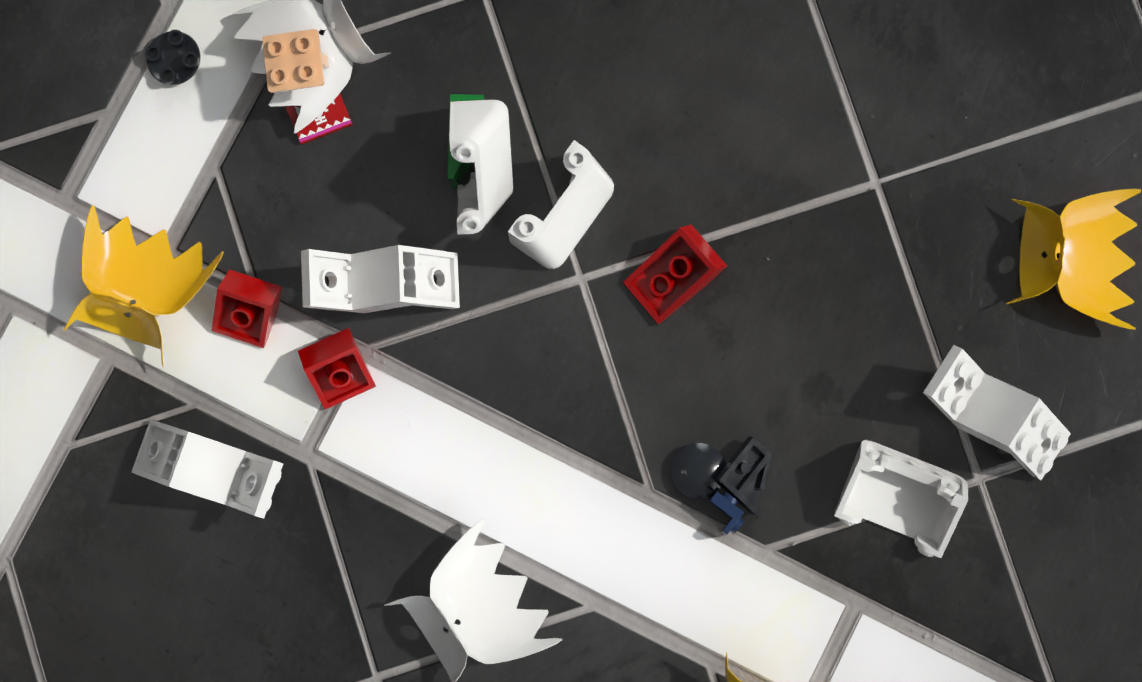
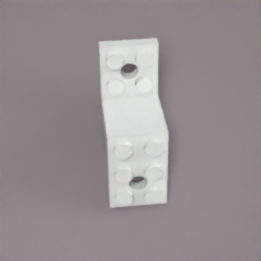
[301,245,460,313]
[923,345,1071,480]
[131,419,283,519]

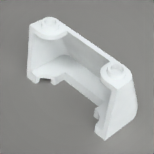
[449,100,513,235]
[508,140,614,269]
[834,440,968,558]

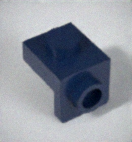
[708,491,744,536]

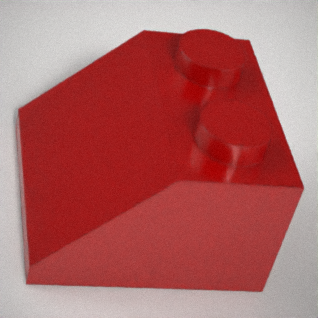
[211,269,282,348]
[298,328,376,410]

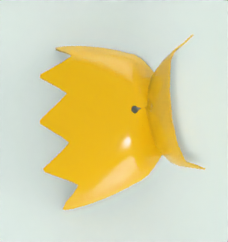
[1006,189,1141,330]
[63,205,224,367]

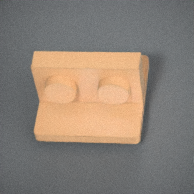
[262,29,329,93]

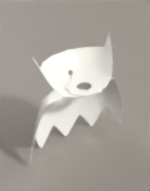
[232,0,391,133]
[384,518,562,682]

